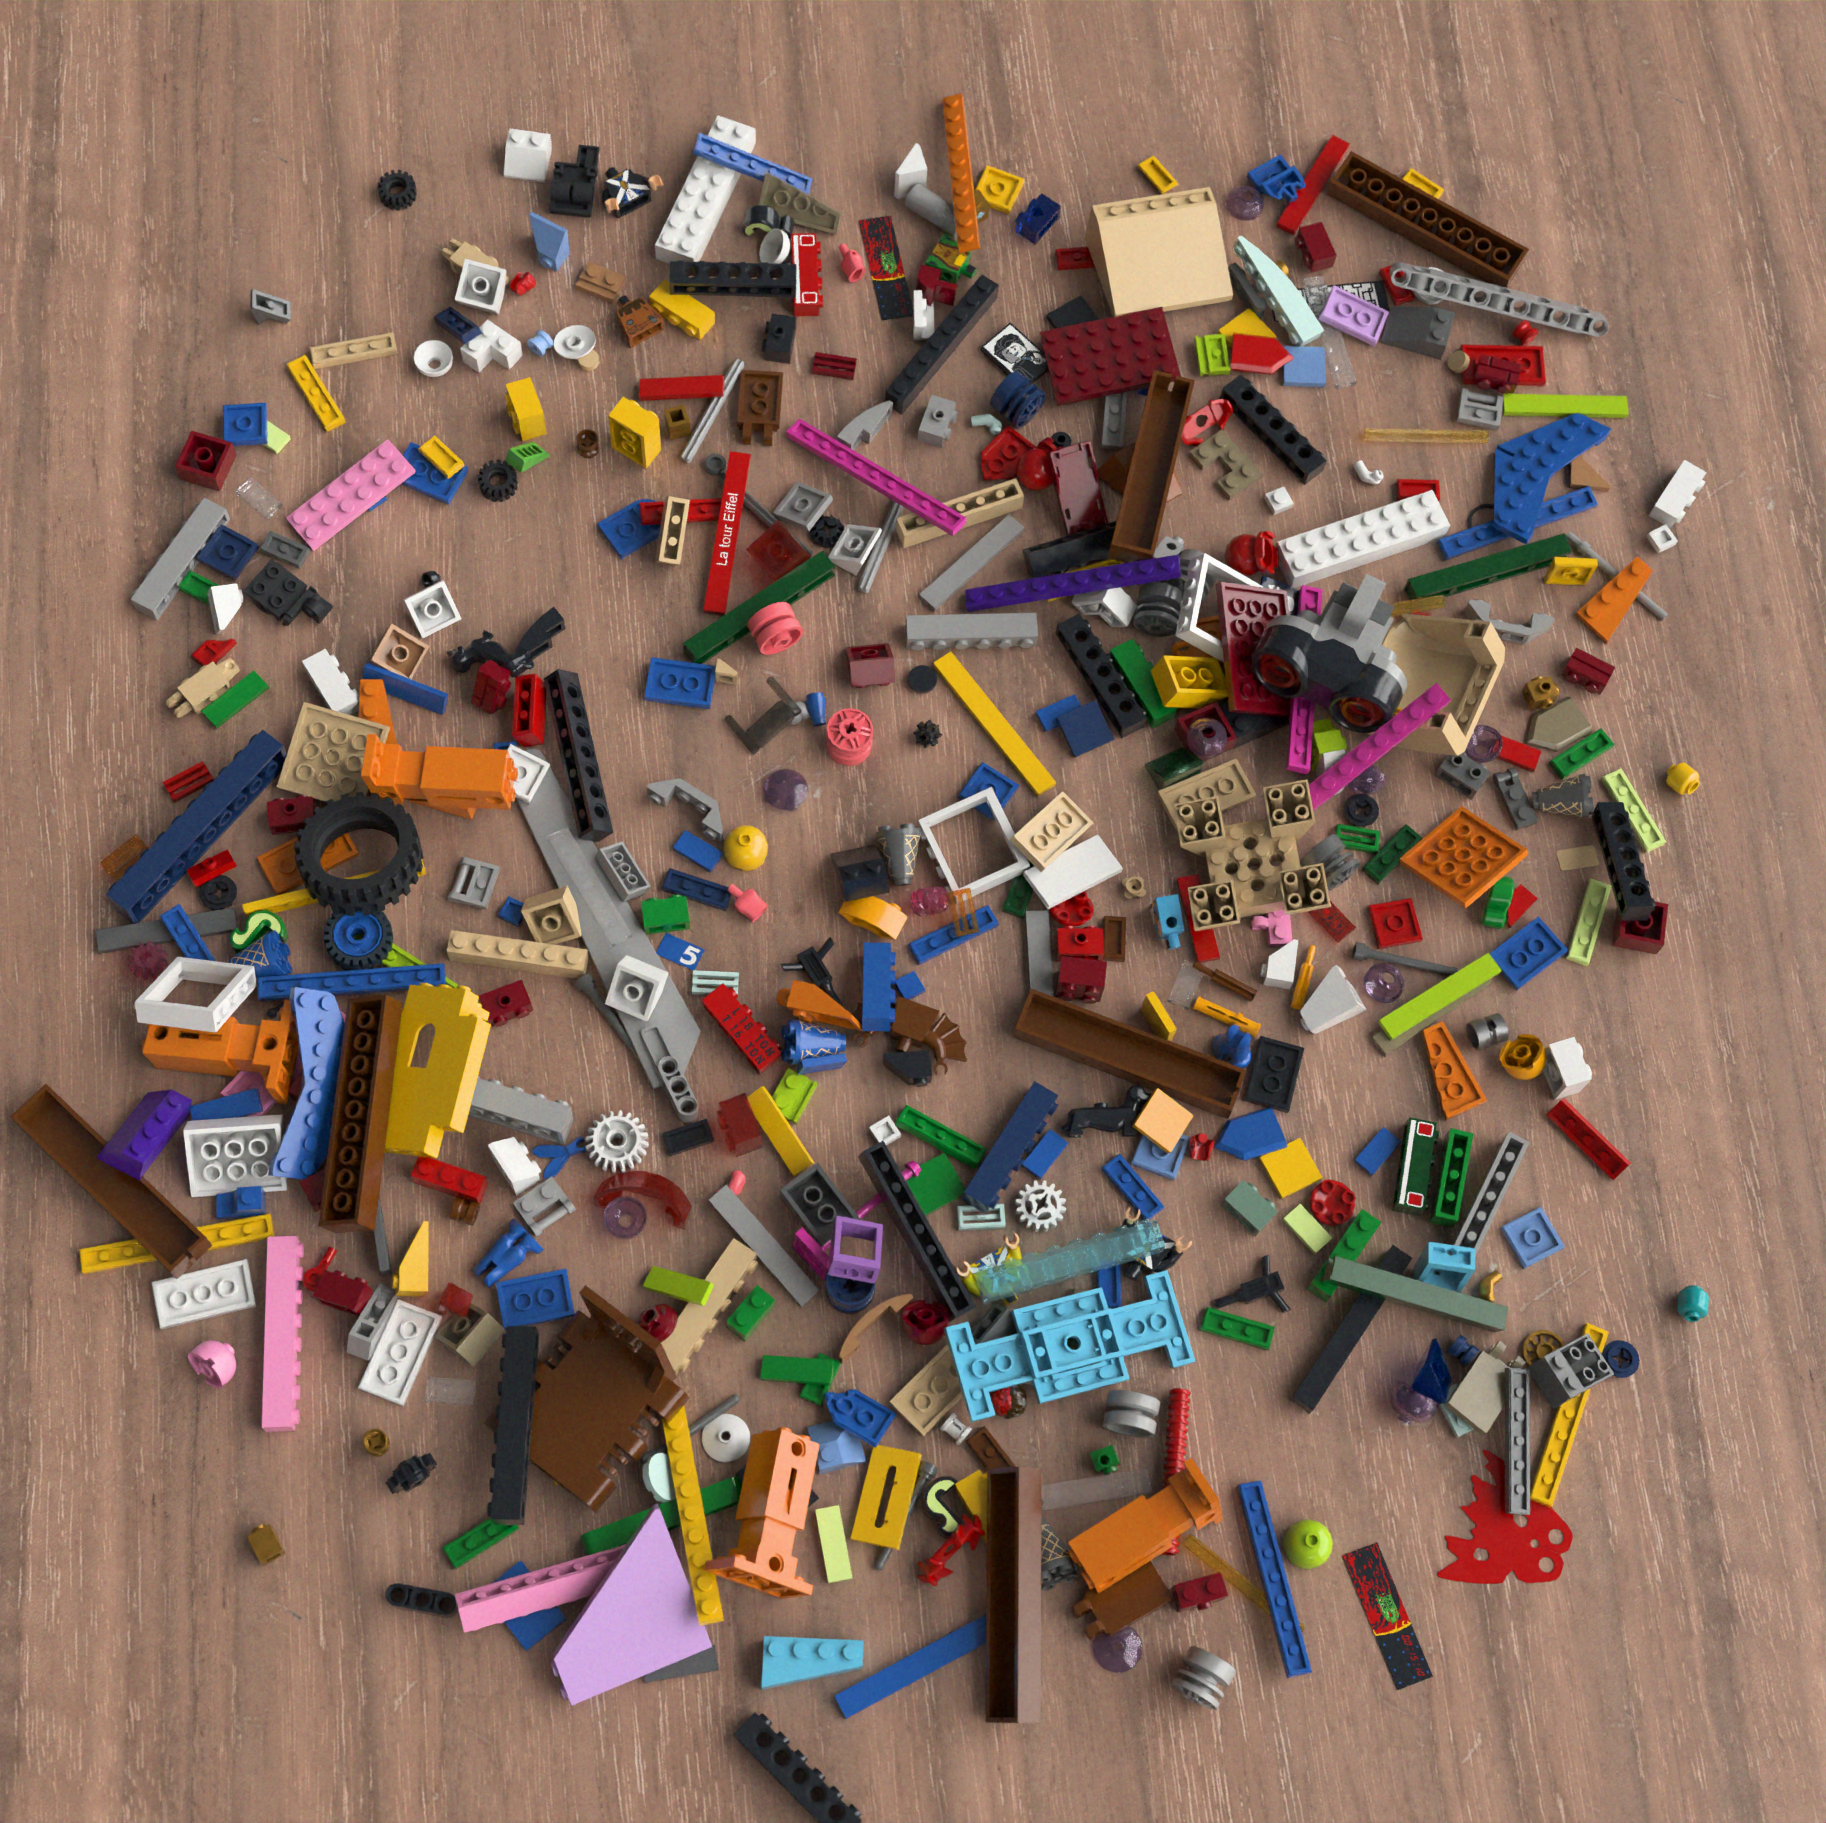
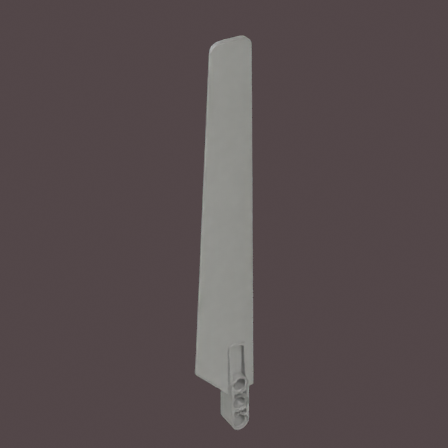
[515,749,701,1123]

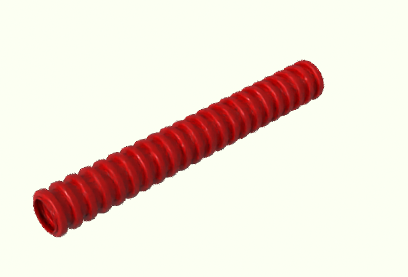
[1162,1388,1191,1555]

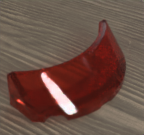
[593,1171,692,1230]

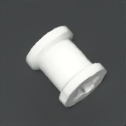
[940,1413,972,1445]

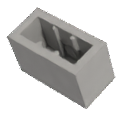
[918,395,958,448]

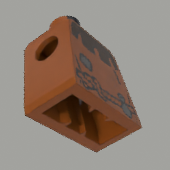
[616,295,664,348]

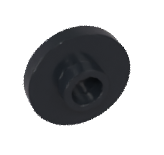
[908,665,937,694]

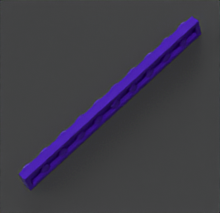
[965,555,1181,612]

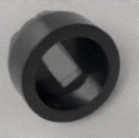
[422,571,441,588]

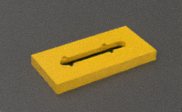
[850,1445,922,1550]

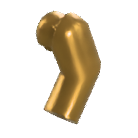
[1479,1270,1503,1302]

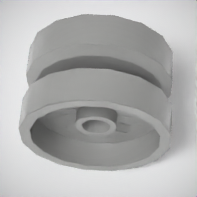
[1102,1390,1160,1438]

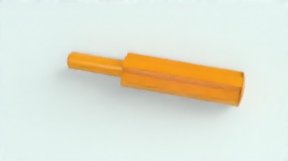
[1290,945,1316,1010]

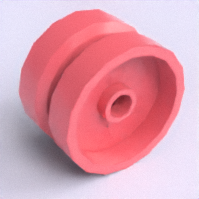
[747,602,803,655]

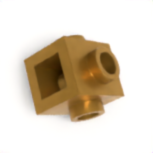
[1521,676,1559,711]

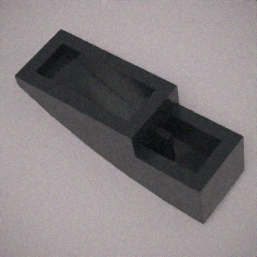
[515,607,566,660]

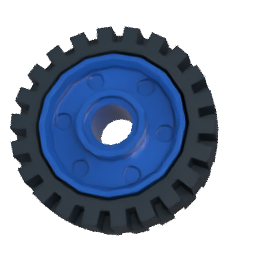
[323,908,393,970]

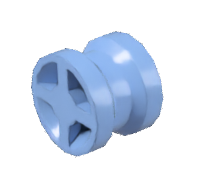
[527,330,554,357]

